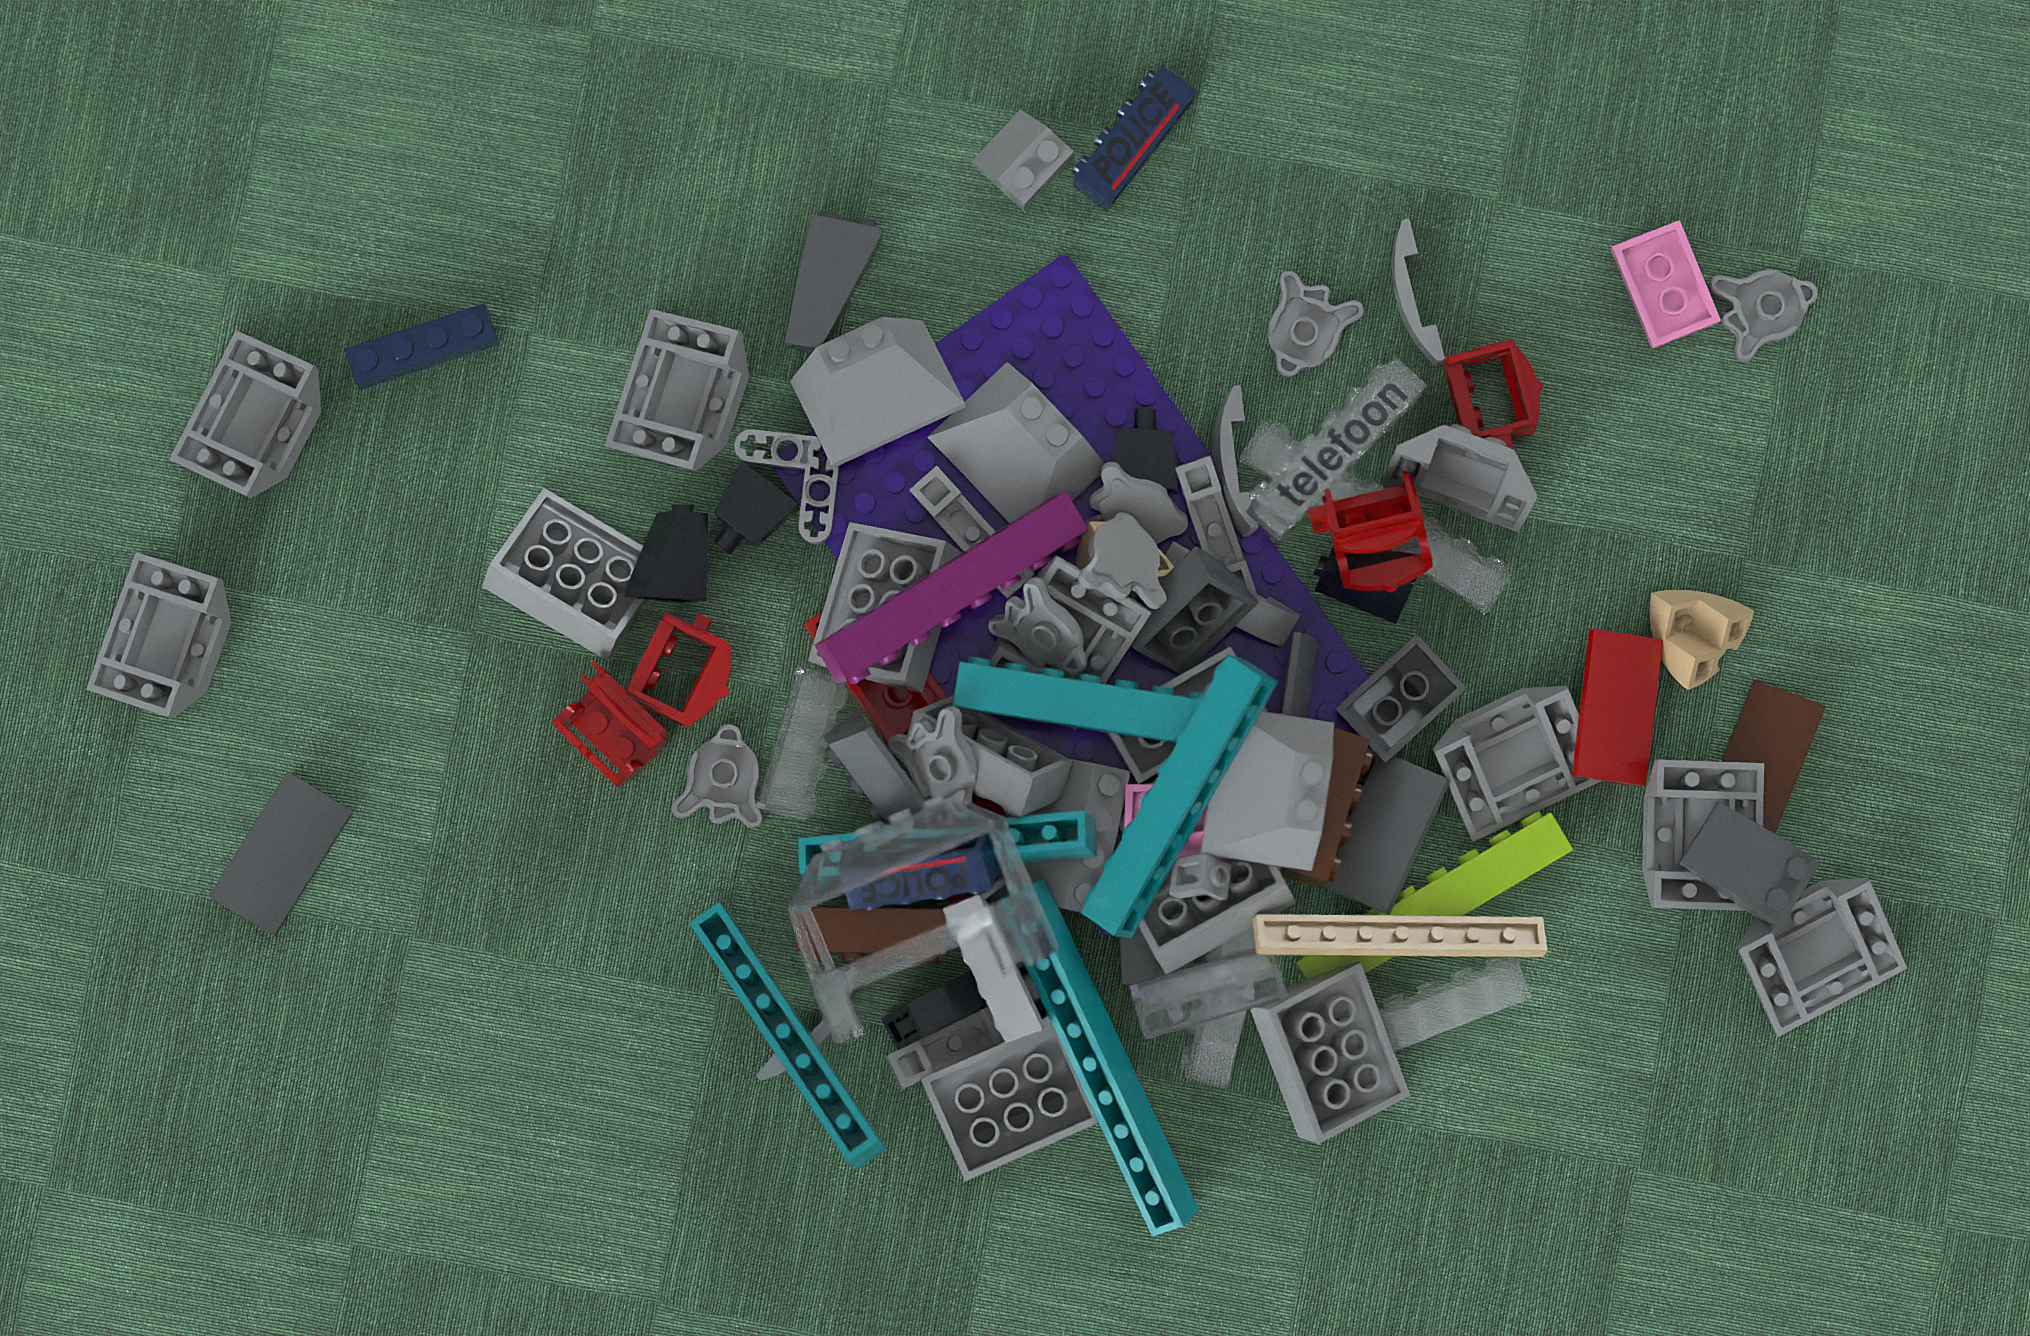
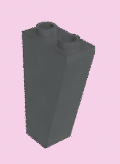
[784,211,883,352]

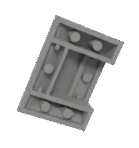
[604,309,749,471]
[790,317,966,468]
[169,330,321,499]
[928,362,1105,523]
[1381,425,1537,532]
[86,552,232,719]
[988,556,1152,730]
[1433,686,1601,842]
[1200,711,1334,871]
[1642,759,1764,911]
[1737,878,1908,1037]

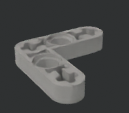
[734,429,840,545]

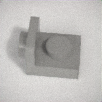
[1169,853,1231,900]

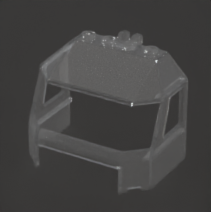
[787,794,1059,1045]

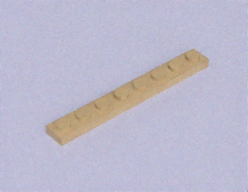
[1253,914,1548,957]

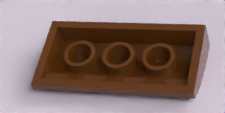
[1721,680,1826,833]

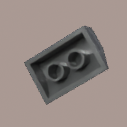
[1131,546,1258,675]
[823,710,934,829]

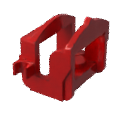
[1442,339,1543,449]
[1308,470,1433,592]
[626,612,731,728]
[551,661,672,787]

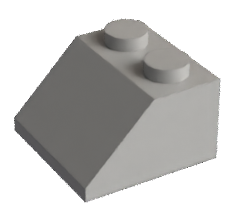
[971,109,1074,212]

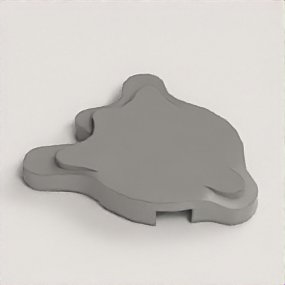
[1709,269,1818,363]
[1268,271,1364,378]
[1080,462,1188,545]
[1078,512,1167,609]
[988,577,1087,675]
[887,706,978,816]
[671,724,764,829]

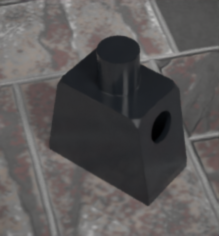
[1112,408,1177,494]
[713,462,799,555]

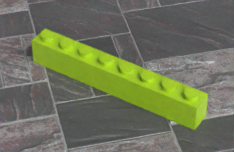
[1295,811,1573,980]

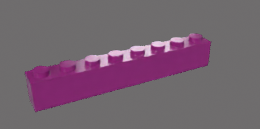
[814,492,1089,685]

